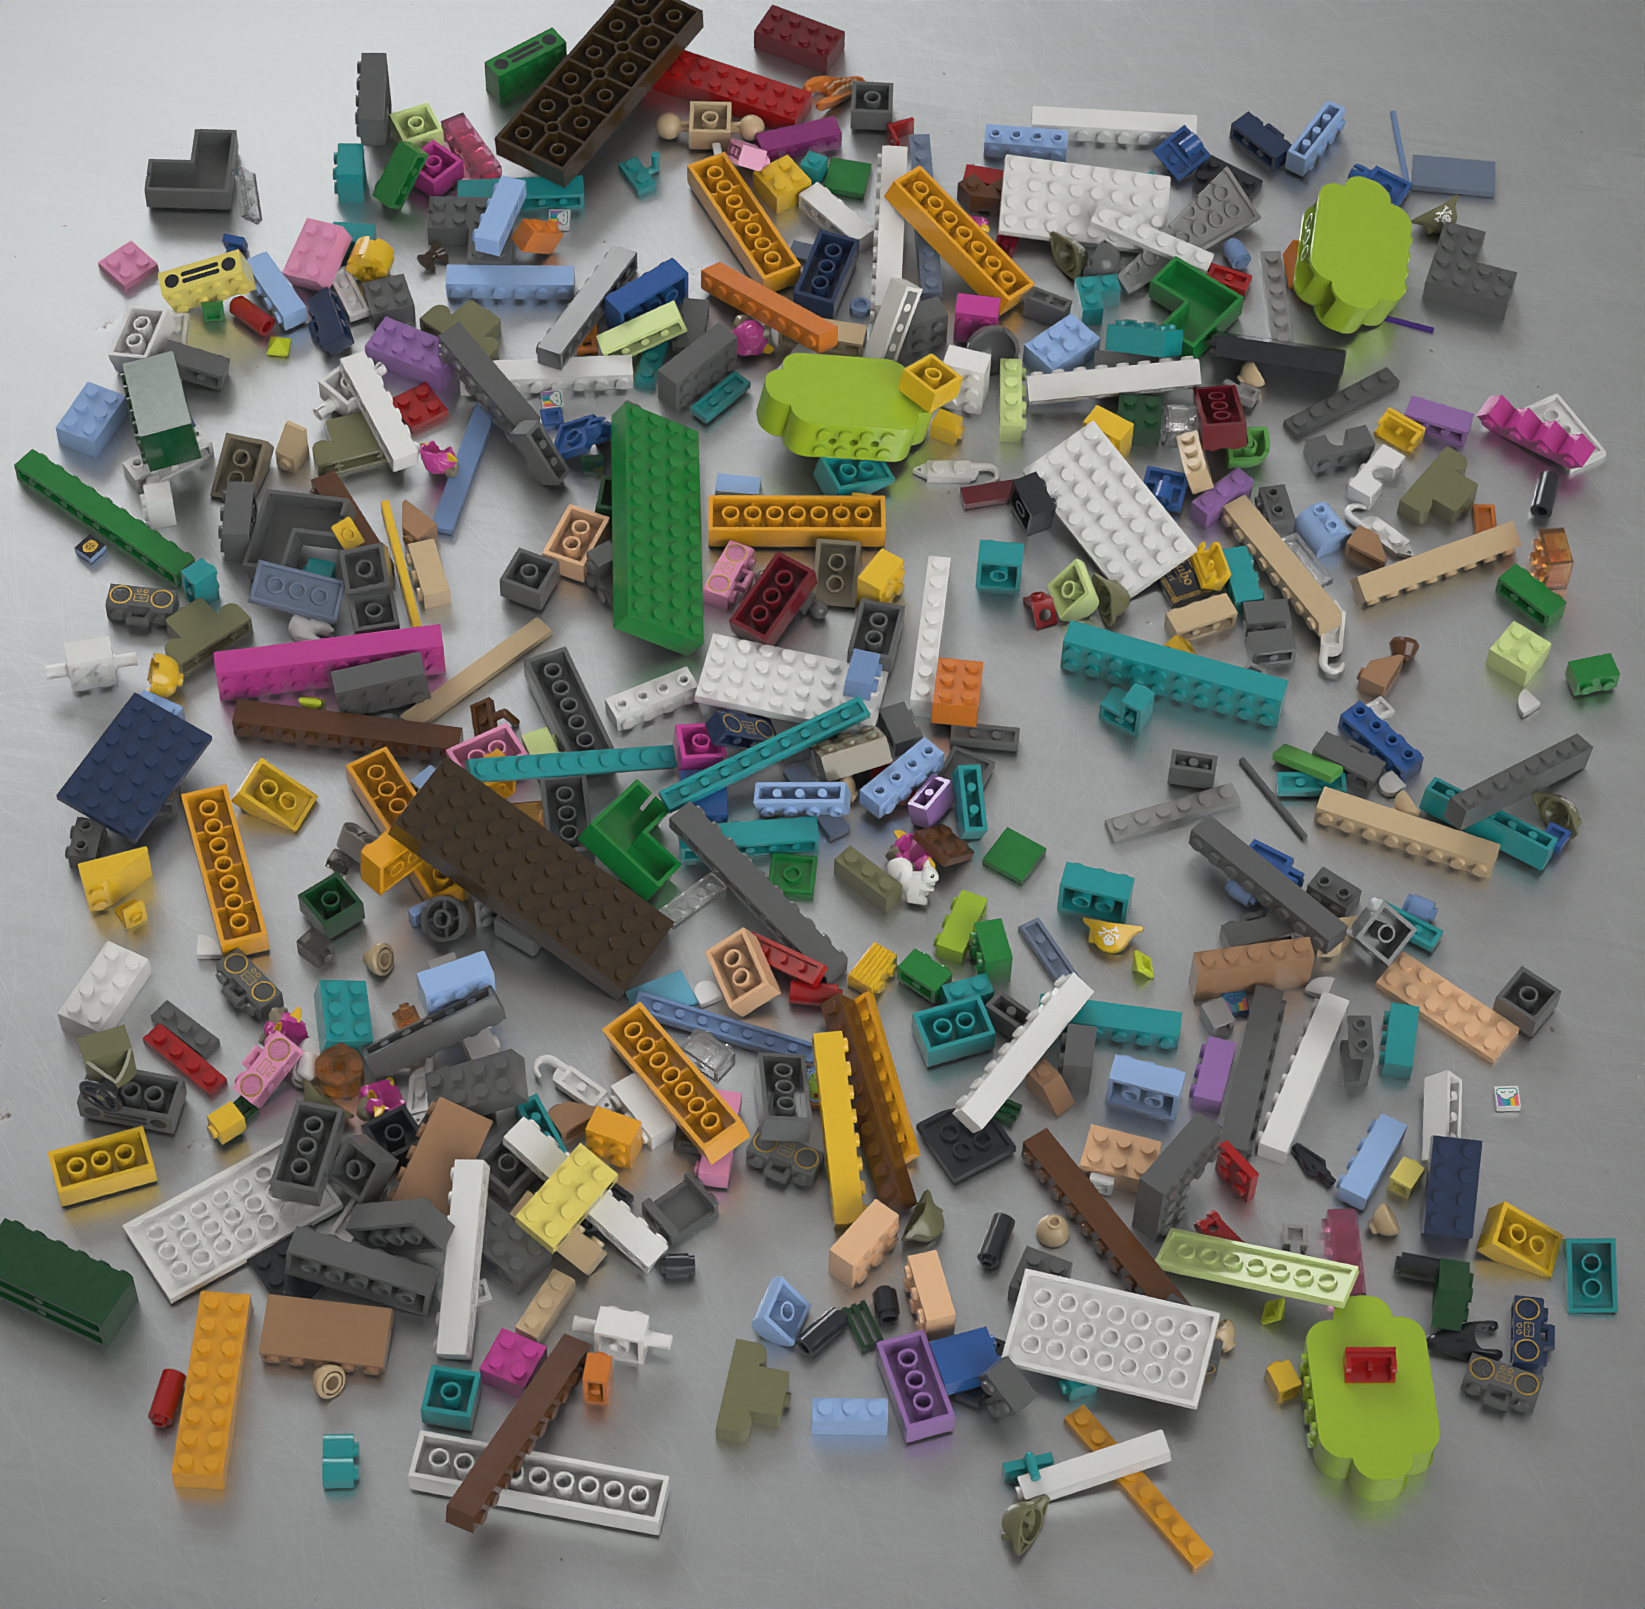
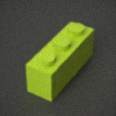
[933,889,988,966]

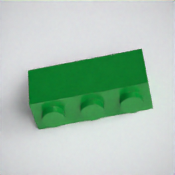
[372,140,429,209]
[1495,563,1566,630]

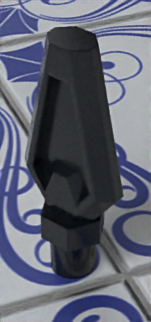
[1291,1142,1336,1187]

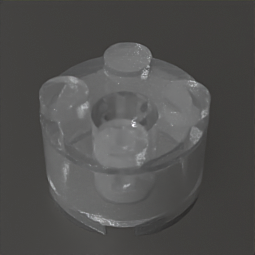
[1160,404,1199,448]

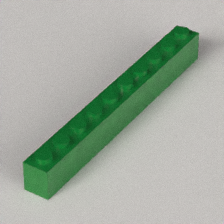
[14,448,195,589]

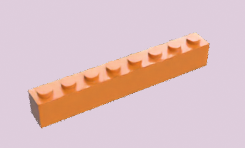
[701,262,838,354]

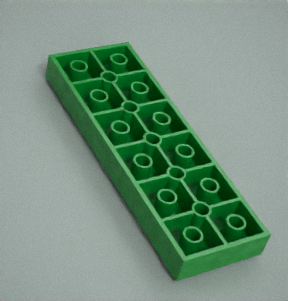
[611,402,704,656]

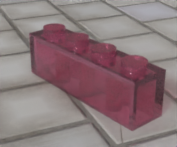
[441,112,502,179]
[1321,1209,1366,1308]

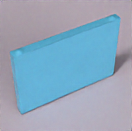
[625,969,698,1007]

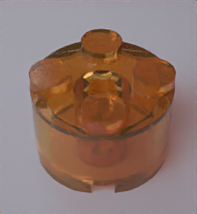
[315,1043,365,1101]

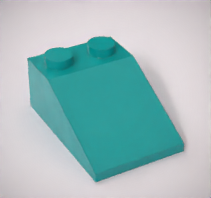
[813,457,895,496]
[1562,1238,1618,1313]

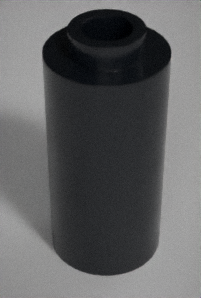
[1530,471,1560,518]
[977,1212,1015,1268]
[1394,1252,1440,1283]
[795,1307,848,1357]

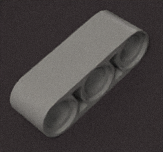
[336,822,378,864]

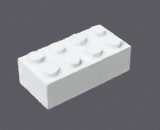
[58,941,152,1037]

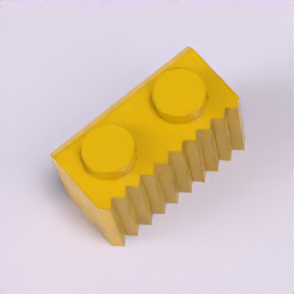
[847,942,898,995]

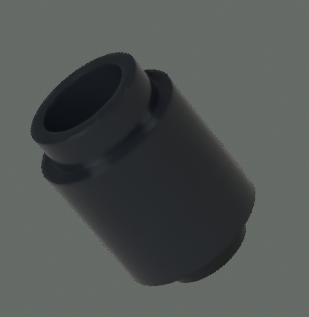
[660,1253,695,1279]
[872,1285,900,1324]

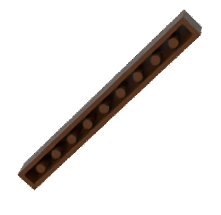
[232,699,464,761]
[820,993,918,1215]
[1021,1128,1190,1305]
[445,1333,591,1533]

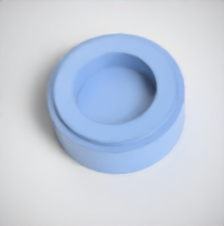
[850,297,871,318]

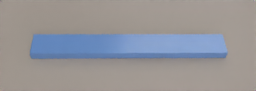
[433,400,493,535]
[632,991,814,1064]

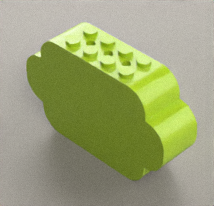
[1293,176,1413,334]
[756,353,933,462]
[1298,1295,1440,1501]

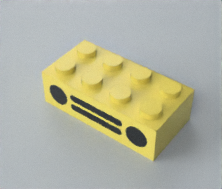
[157,249,256,313]
[515,1143,618,1254]

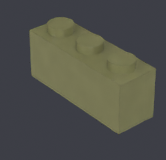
[834,845,902,914]

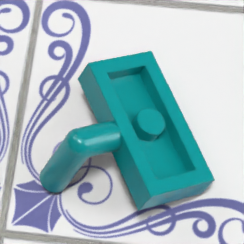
[618,151,660,196]
[1001,1451,1054,1483]

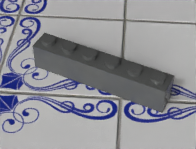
[362,985,506,1081]

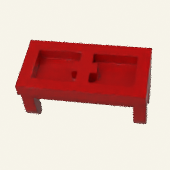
[1343,1347,1397,1383]

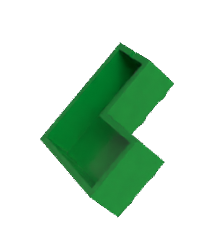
[1148,256,1244,359]
[578,779,682,902]

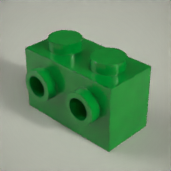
[1565,653,1620,696]
[897,948,952,1004]

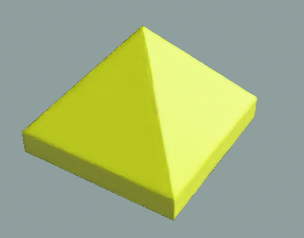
[266,336,292,357]
[299,696,326,709]
[1131,950,1154,979]
[1261,1297,1285,1325]

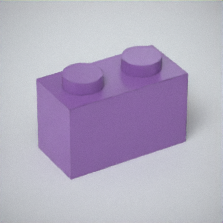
[907,774,955,828]

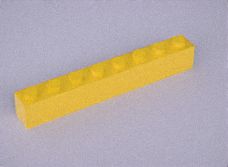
[812,1031,867,1229]

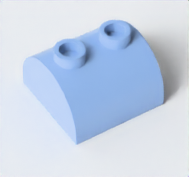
[1293,502,1352,559]
[752,1276,811,1346]

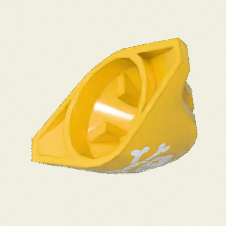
[1083,917,1144,954]

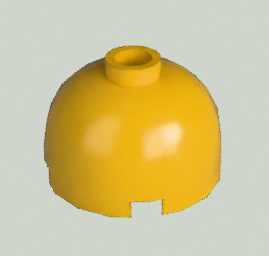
[146,653,183,698]

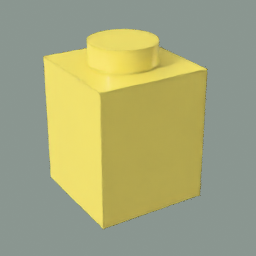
[1387,1156,1425,1200]

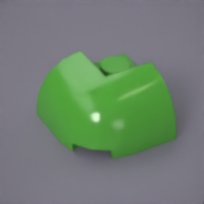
[1224,426,1270,469]

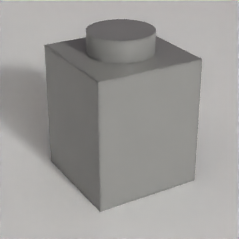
[1199,997,1235,1038]

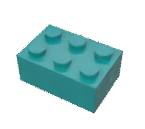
[1105,319,1183,358]
[1057,861,1135,924]
[314,980,373,1057]
[911,994,996,1067]

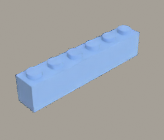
[446,265,575,300]

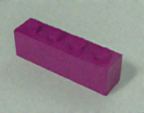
[755,116,842,164]

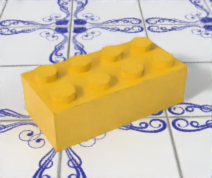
[47,1126,157,1207]

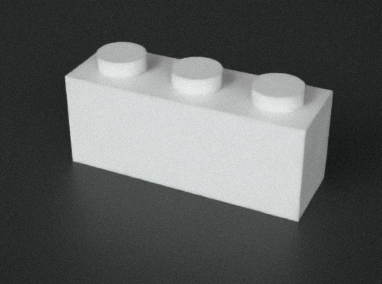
[610,1072,676,1150]

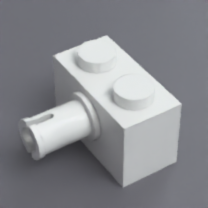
[140,475,177,529]

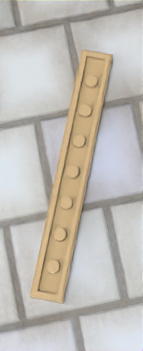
[400,617,552,723]

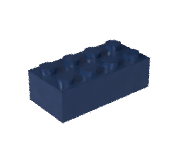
[793,229,860,319]
[1421,1135,1483,1239]

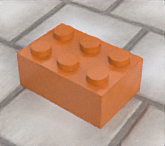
[931,657,983,727]

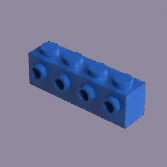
[1338,700,1424,783]

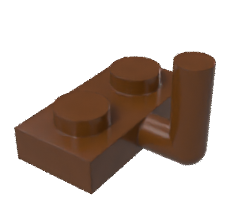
[470,697,520,737]

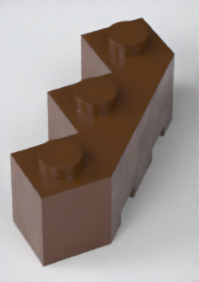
[957,174,1003,216]

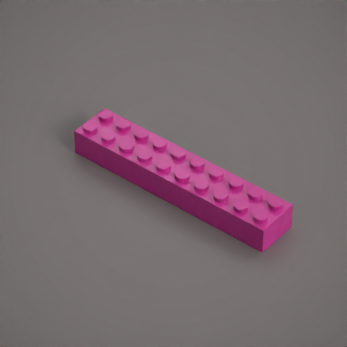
[213,624,446,701]

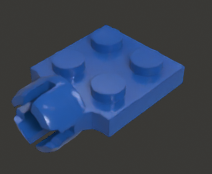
[1346,163,1413,207]
[554,414,611,460]
[1249,839,1305,888]

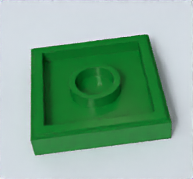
[823,157,872,199]
[982,827,1046,885]
[768,852,818,900]

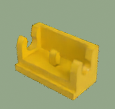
[1374,407,1426,456]
[1190,541,1232,591]

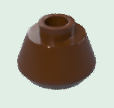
[1389,636,1419,663]

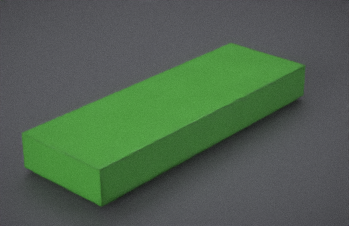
[1272,743,1343,783]

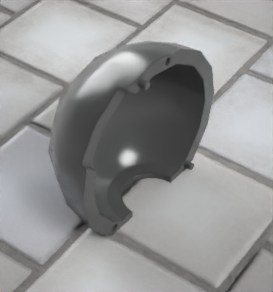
[966,324,1020,376]

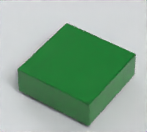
[201,301,225,322]

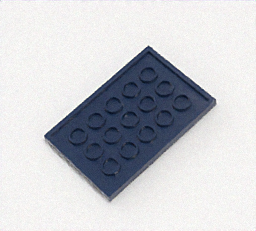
[56,692,212,844]

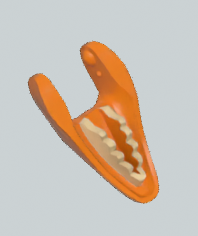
[802,76,865,111]

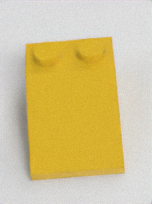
[231,757,318,833]
[77,846,152,912]
[1476,1201,1564,1278]

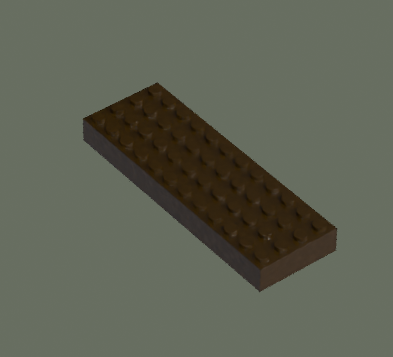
[494,0,704,188]
[388,756,675,1001]

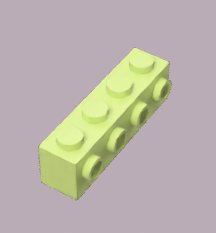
[596,301,687,356]
[999,358,1026,443]

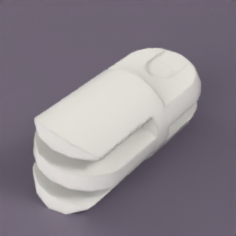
[292,1038,320,1088]

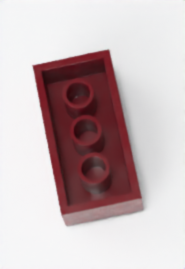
[754,4,845,75]
[1193,385,1247,451]
[729,551,818,646]

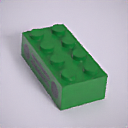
[484,27,567,105]

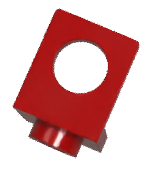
[887,117,914,146]
[1023,591,1058,629]

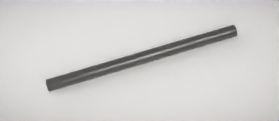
[1239,757,1308,840]

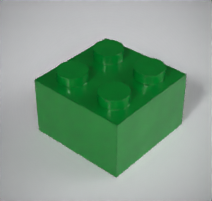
[969,918,1013,985]

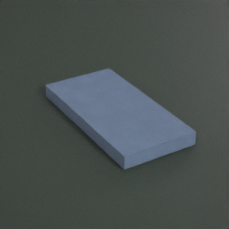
[1411,154,1495,197]
[248,560,345,625]

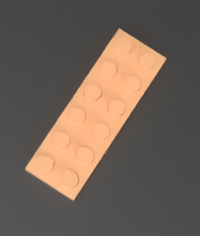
[1375,951,1520,1064]

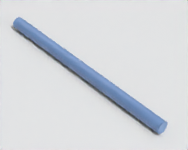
[1390,110,1410,182]

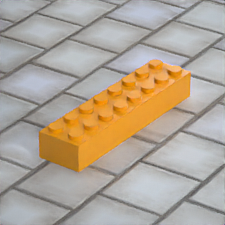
[687,152,801,292]
[884,165,1035,316]
[708,495,886,547]
[345,747,465,901]
[361,748,516,896]
[181,784,270,958]
[602,1002,750,1165]
[171,1291,253,1490]

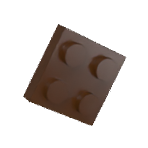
[912,824,975,867]

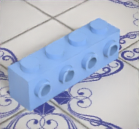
[1285,100,1346,176]
[983,124,1068,162]
[472,176,527,256]
[246,251,308,331]
[859,737,944,819]
[753,782,851,817]
[1336,1113,1408,1211]

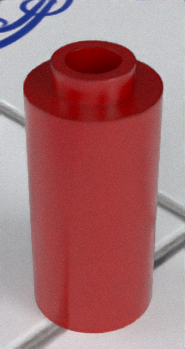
[229,295,275,336]
[789,980,843,1006]
[148,1369,187,1427]

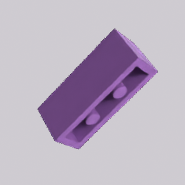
[1404,396,1474,446]
[1190,467,1254,530]
[1189,1036,1237,1114]

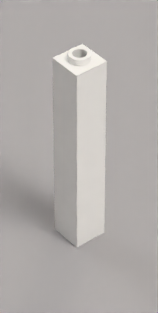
[1015,1429,1171,1501]

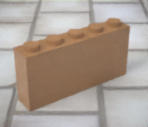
[1189,937,1315,1002]
[386,1097,493,1216]
[259,1294,394,1375]

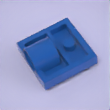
[1153,124,1211,183]
[1143,466,1189,513]

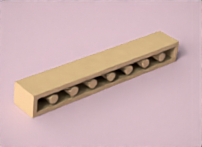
[1221,495,1342,636]
[1350,521,1521,606]
[1314,786,1501,879]

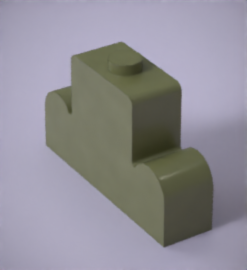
[420,300,501,361]
[312,412,388,477]
[1397,446,1478,524]
[165,598,253,676]
[716,1339,792,1443]

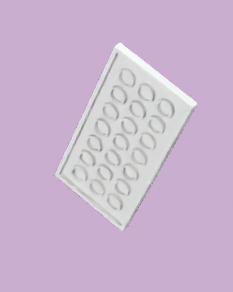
[998,154,1171,253]
[1022,421,1197,599]
[694,633,889,734]
[122,1138,344,1304]
[1001,1269,1220,1410]

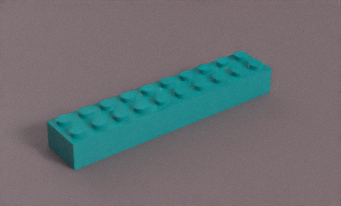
[1060,620,1289,727]

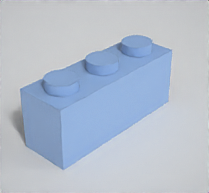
[812,1398,888,1435]

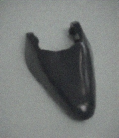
[1426,1320,1503,1362]

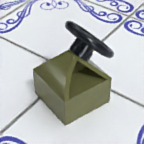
[77,1025,137,1113]

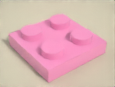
[98,241,158,291]

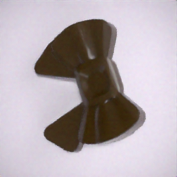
[417,241,449,272]

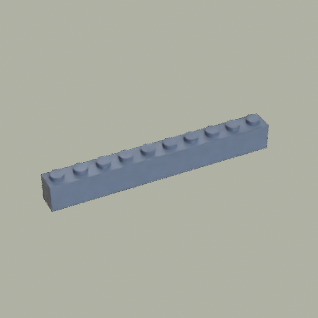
[908,134,943,302]

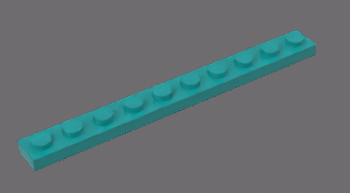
[658,696,871,814]
[464,745,677,783]

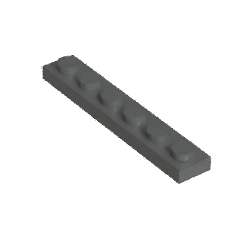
[1283,367,1400,440]

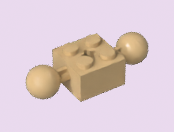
[656,101,765,150]

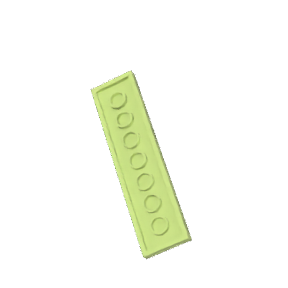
[1155,1228,1359,1309]

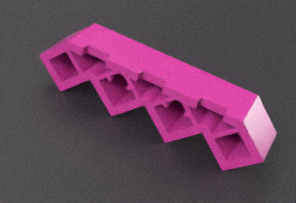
[1476,395,1596,469]

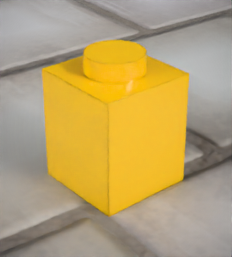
[930,408,965,446]
[206,1101,247,1145]
[1264,1359,1302,1404]

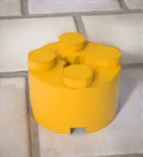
[346,236,395,283]

